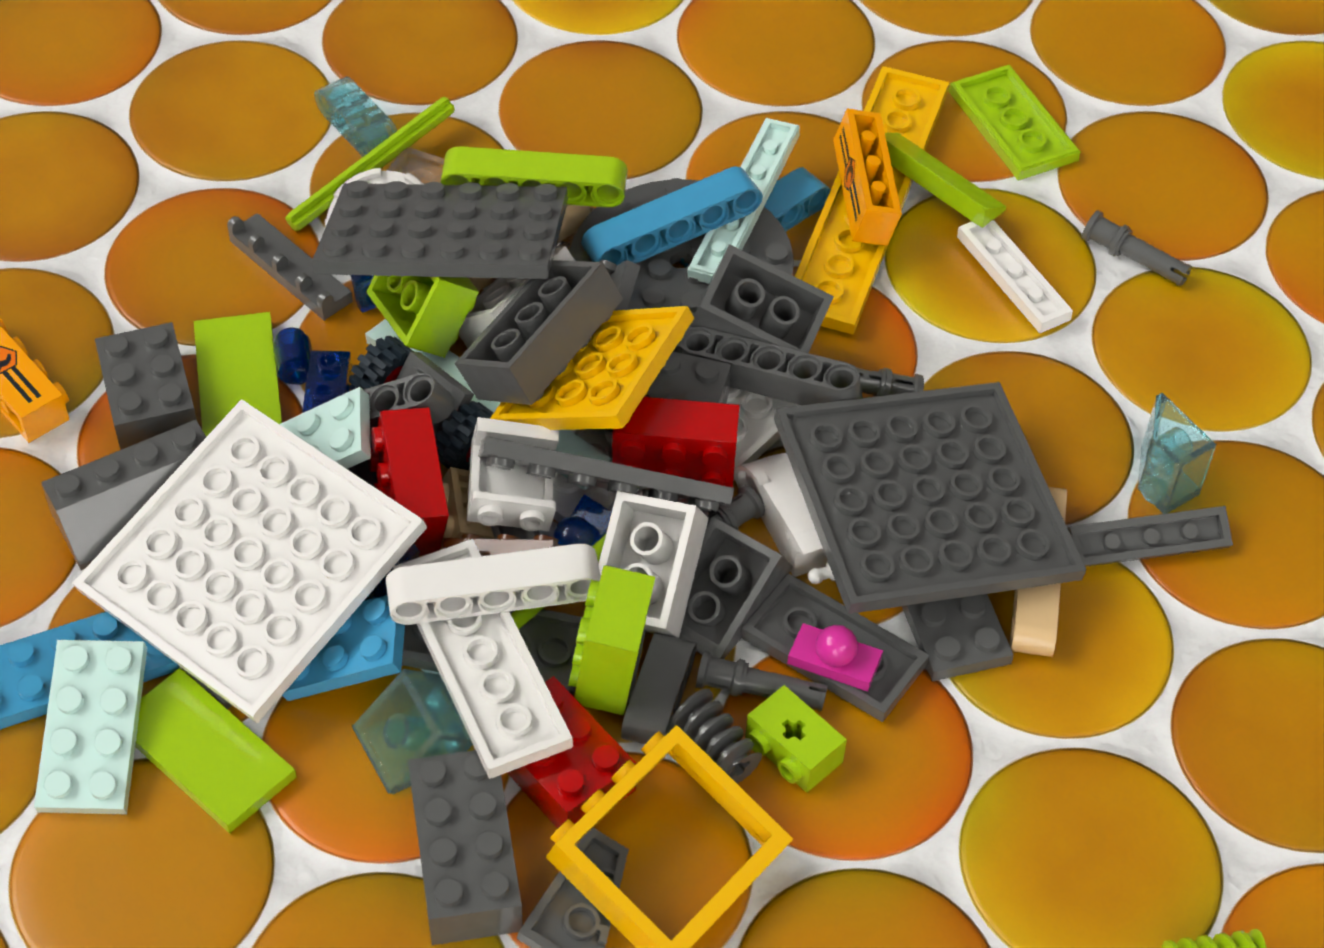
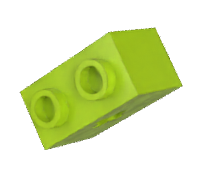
[745,685,847,793]

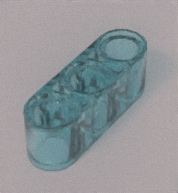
[315,76,397,157]

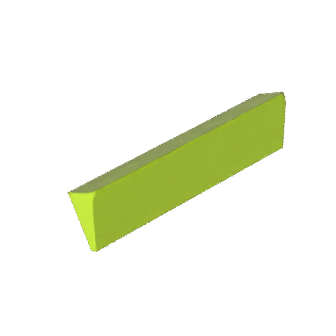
[885,132,1006,228]

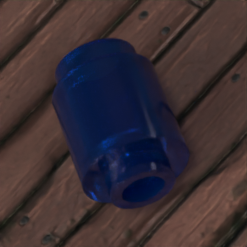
[273,327,317,385]

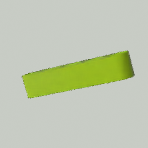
[440,146,628,208]

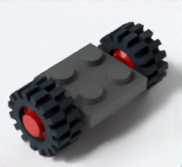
[349,336,493,471]

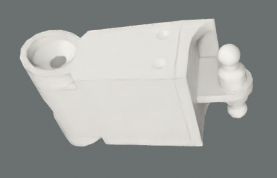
[734,453,835,584]

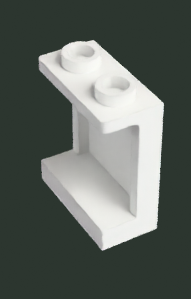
[467,417,559,532]

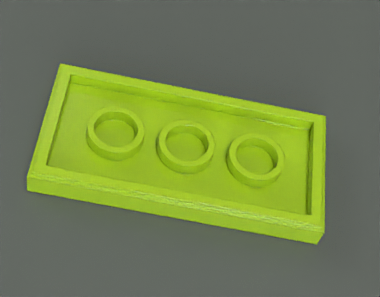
[949,65,1081,181]
[193,312,283,437]
[135,668,297,834]

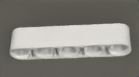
[386,544,601,625]

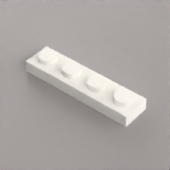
[957,220,1073,333]

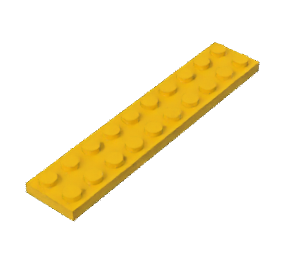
[794,66,949,335]

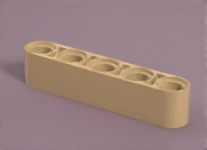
[1010,487,1067,657]

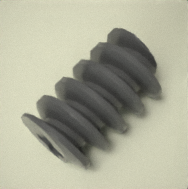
[671,689,762,783]

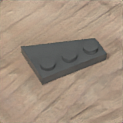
[516,828,629,948]

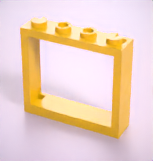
[546,725,793,948]

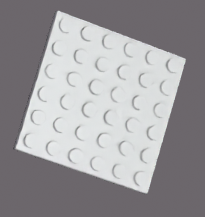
[72,399,427,723]

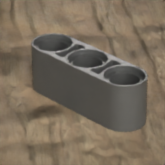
[364,373,455,442]
[621,632,697,744]

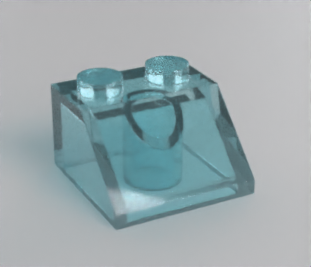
[1138,393,1216,514]
[352,669,473,794]

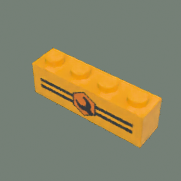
[833,108,902,246]
[0,318,70,443]

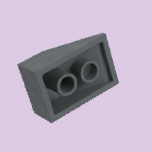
[679,517,793,659]

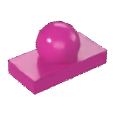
[787,623,883,692]

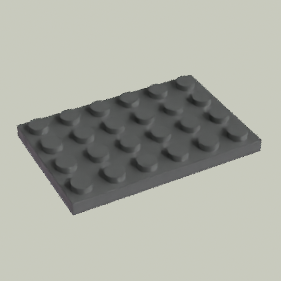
[312,180,568,279]

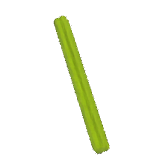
[285,97,455,231]

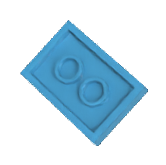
[282,595,405,701]

